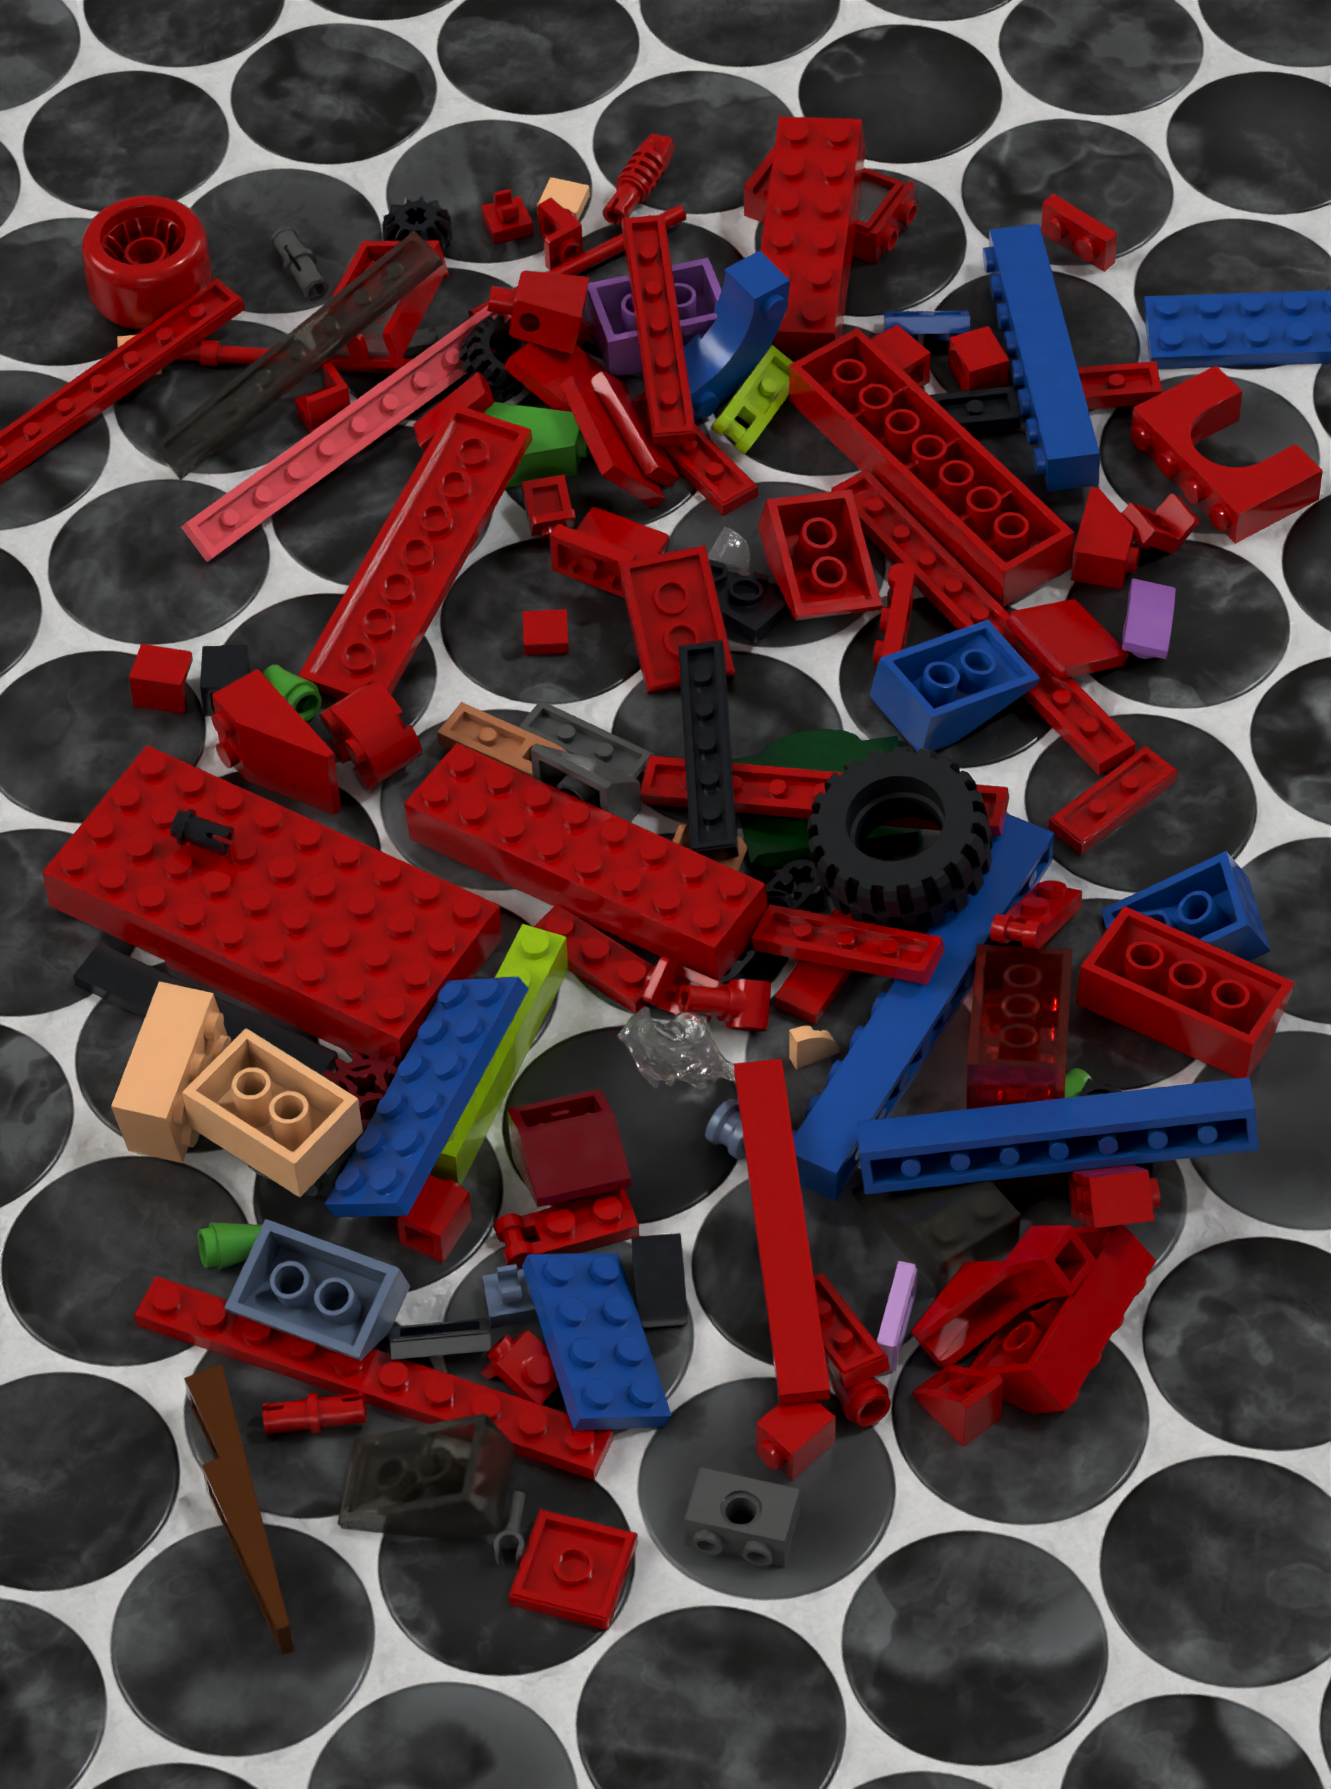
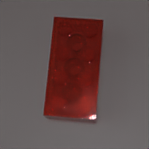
[966,945,1073,1109]

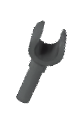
[494,1491,525,1568]

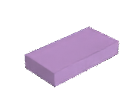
[877,1261,917,1373]

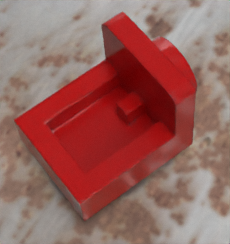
[538,197,583,270]
[521,474,576,539]
[1121,494,1199,554]
[643,956,723,1029]
[480,1330,559,1405]

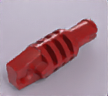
[602,134,675,226]

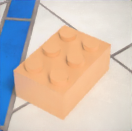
[111,981,231,1163]
[182,1028,363,1197]

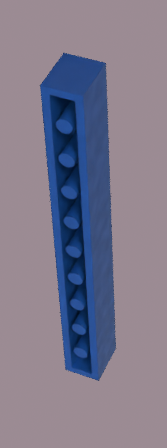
[792,813,1054,1201]

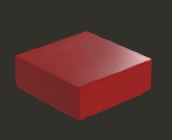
[522,609,569,655]

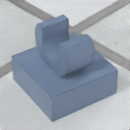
[482,1264,538,1327]

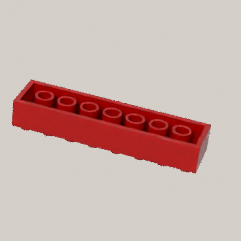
[789,328,1074,607]
[404,743,768,982]

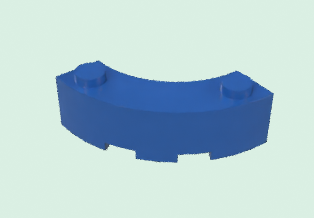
[684,251,790,422]

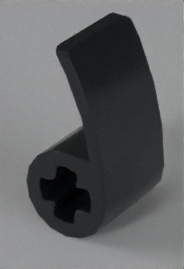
[631,1233,688,1330]

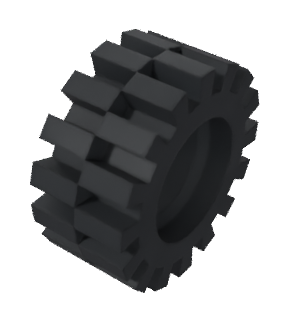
[459,315,528,399]

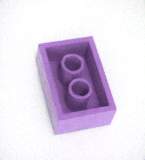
[586,257,721,377]

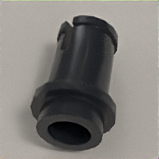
[170,809,234,856]

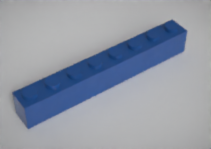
[983,224,1100,492]
[857,1077,1259,1195]

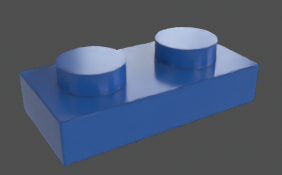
[884,310,970,341]

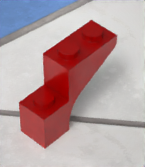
[911,1225,1097,1368]

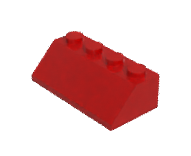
[1075,906,1295,1078]
[969,1224,1156,1414]

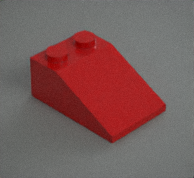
[758,489,882,621]
[211,669,341,815]

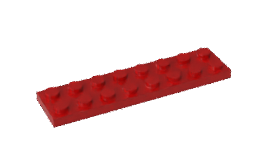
[298,403,533,700]

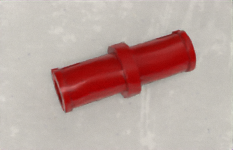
[262,1391,367,1436]

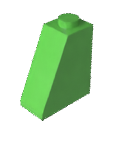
[483,402,590,488]

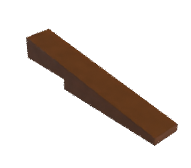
[184,1363,294,1655]

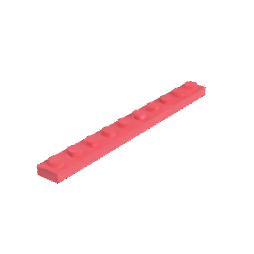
[181,305,511,562]

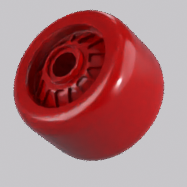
[81,196,212,330]

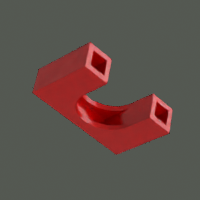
[1130,365,1323,544]

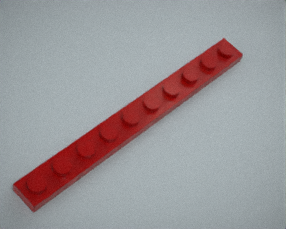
[832,469,1136,775]
[134,1276,614,1480]

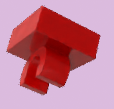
[481,189,534,245]

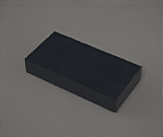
[390,1318,492,1360]

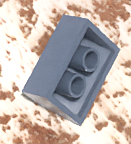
[224,1219,410,1361]

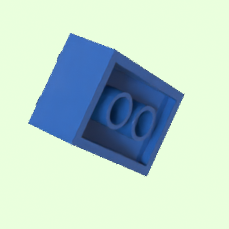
[869,620,1040,752]
[1101,851,1271,961]

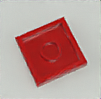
[504,342,614,412]
[1005,599,1129,679]
[509,1509,638,1630]

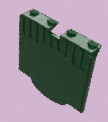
[732,729,923,872]

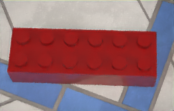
[760,116,866,359]

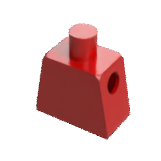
[487,270,590,354]

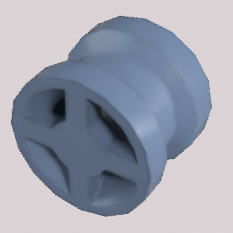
[705,1099,745,1160]

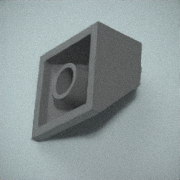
[531,744,641,822]

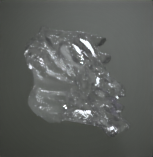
[617,1007,734,1090]

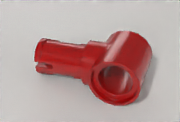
[677,979,771,1031]

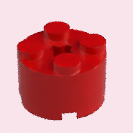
[319,681,422,791]

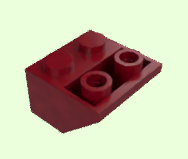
[507,1089,632,1207]

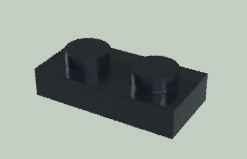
[930,386,1021,434]

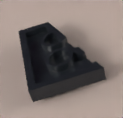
[674,550,791,644]

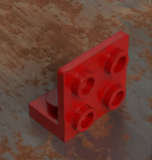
[550,507,669,598]

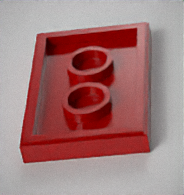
[561,375,665,508]
[617,545,735,694]

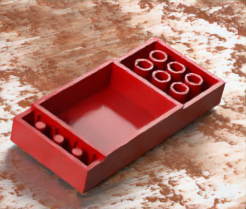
[42,745,502,1067]

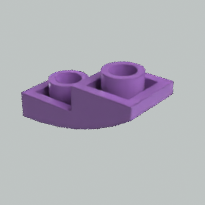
[1122,578,1176,659]

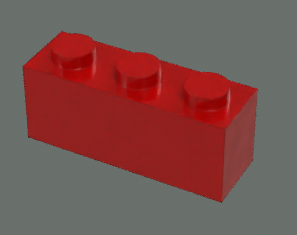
[1067,1165,1160,1228]

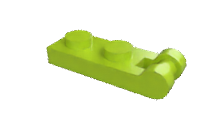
[710,345,794,455]

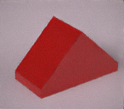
[912,1365,1004,1447]

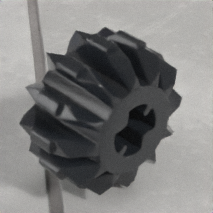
[382,196,453,256]

